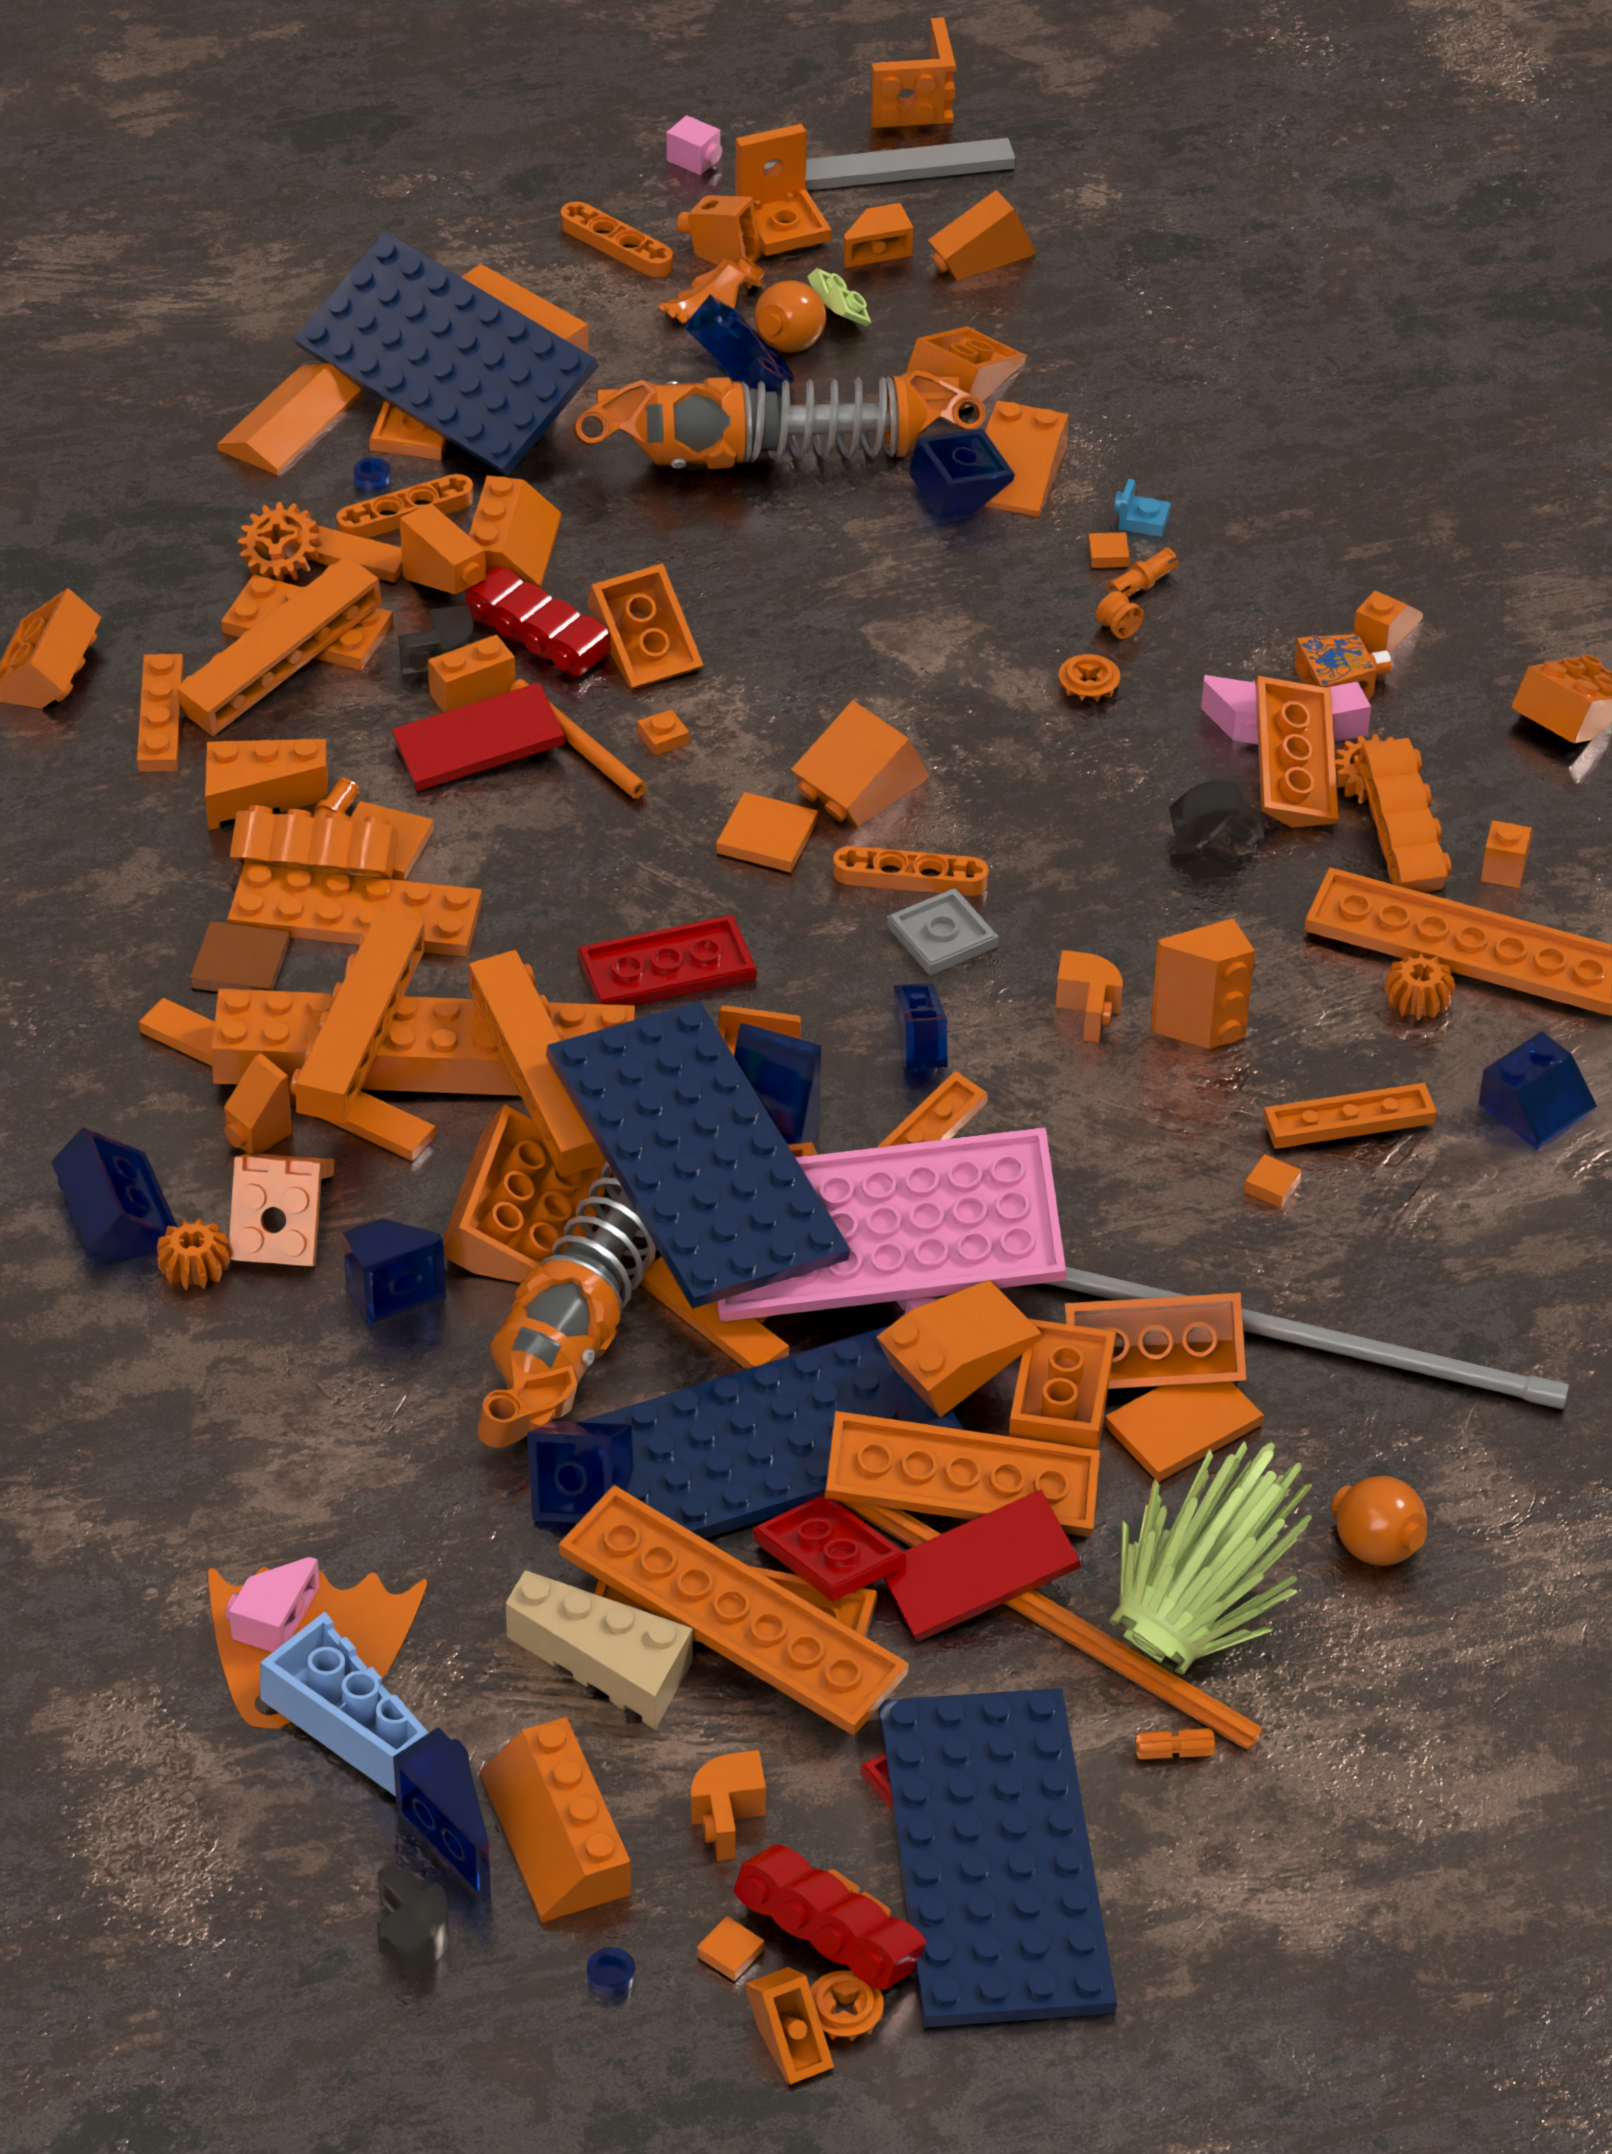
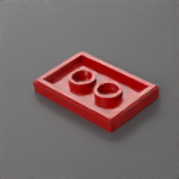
[753,1493,906,1602]

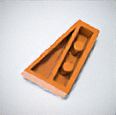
[205,739,329,831]

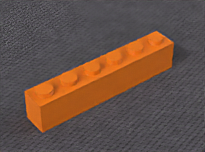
[177,555,382,736]
[290,911,425,1124]
[469,949,607,1178]

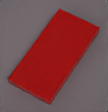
[392,682,566,791]
[577,914,757,1006]
[883,1489,1081,1643]

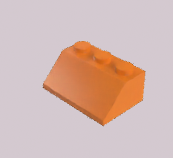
[468,476,562,588]
[0,588,102,709]
[1150,918,1255,1049]

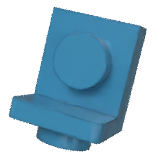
[1114,479,1171,537]

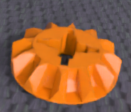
[1059,654,1120,702]
[810,1970,884,2042]

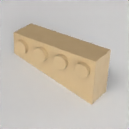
[505,1570,693,1730]

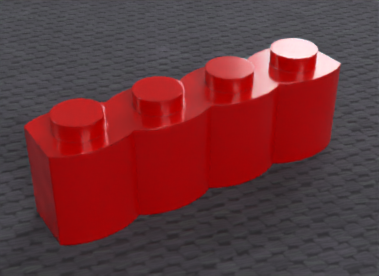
[464,566,611,676]
[733,1844,927,1990]

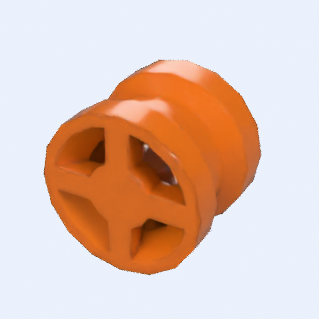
[1095,591,1144,639]

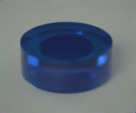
[353,457,391,491]
[587,1947,635,1997]

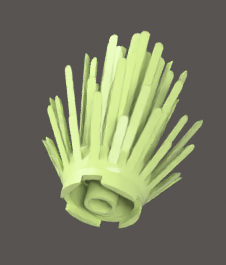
[1109,1441,1312,1675]

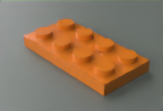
[221,574,393,671]

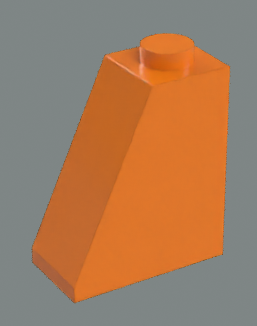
[928,190,1036,281]
[400,503,486,595]

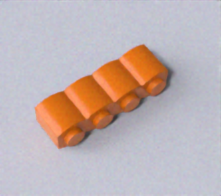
[1358,738,1451,892]
[230,805,398,879]

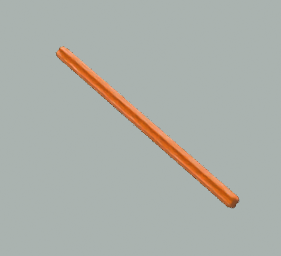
[835,1500,1262,1750]

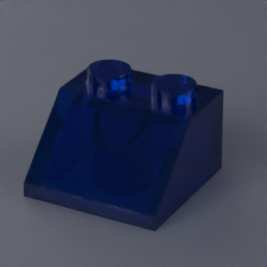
[909,428,1015,519]
[1478,1031,1597,1151]
[342,1218,446,1325]
[527,1421,634,1523]

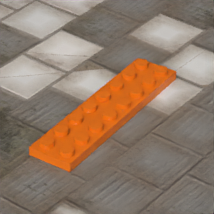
[1304,867,1612,1016]
[558,1485,908,1736]

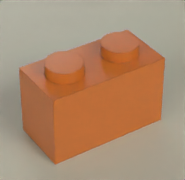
[428,634,516,712]

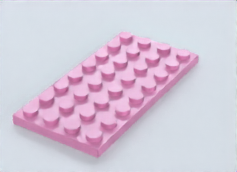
[717,1127,1067,1322]

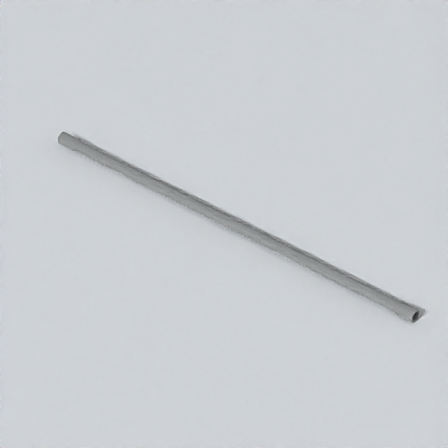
[1045,1266,1570,1410]

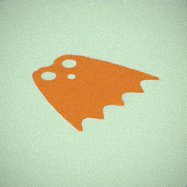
[208,1567,427,1729]

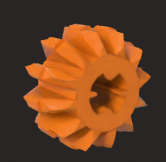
[1384,953,1455,1021]
[157,1217,230,1291]

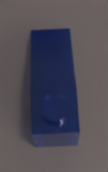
[893,983,948,1074]

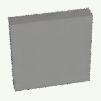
[887,888,999,976]

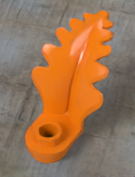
[658,257,765,326]

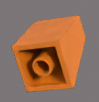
[791,700,930,827]

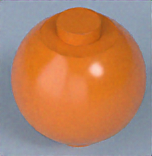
[754,280,826,353]
[1331,1476,1427,1566]

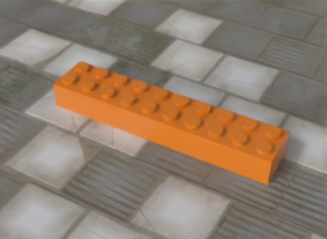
[212,989,635,1096]

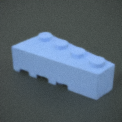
[260,1611,429,1797]

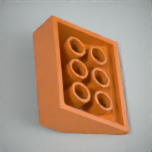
[437,1105,612,1283]

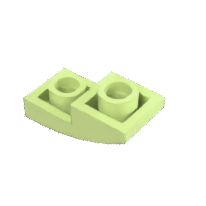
[807,268,871,327]

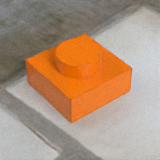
[637,709,690,756]

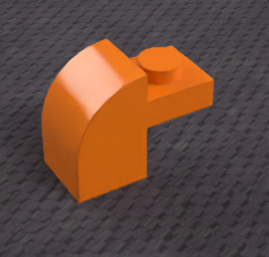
[1055,950,1123,1042]
[691,1750,766,1861]

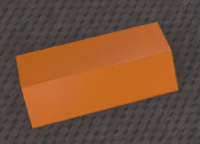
[217,363,362,475]
[1255,676,1339,828]

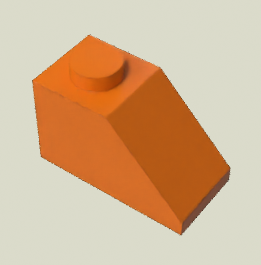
[843,203,913,268]
[1353,591,1423,655]
[1480,820,1534,889]
[224,1053,293,1154]
[744,1967,834,2084]

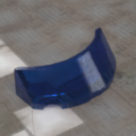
[684,294,794,392]

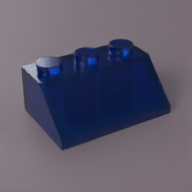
[51,1127,178,1262]

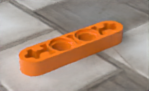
[561,201,673,277]
[336,474,474,539]
[833,846,989,896]

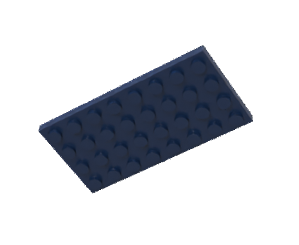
[293,231,599,477]
[546,1001,851,1309]
[575,1324,964,1539]
[878,1688,1117,2027]

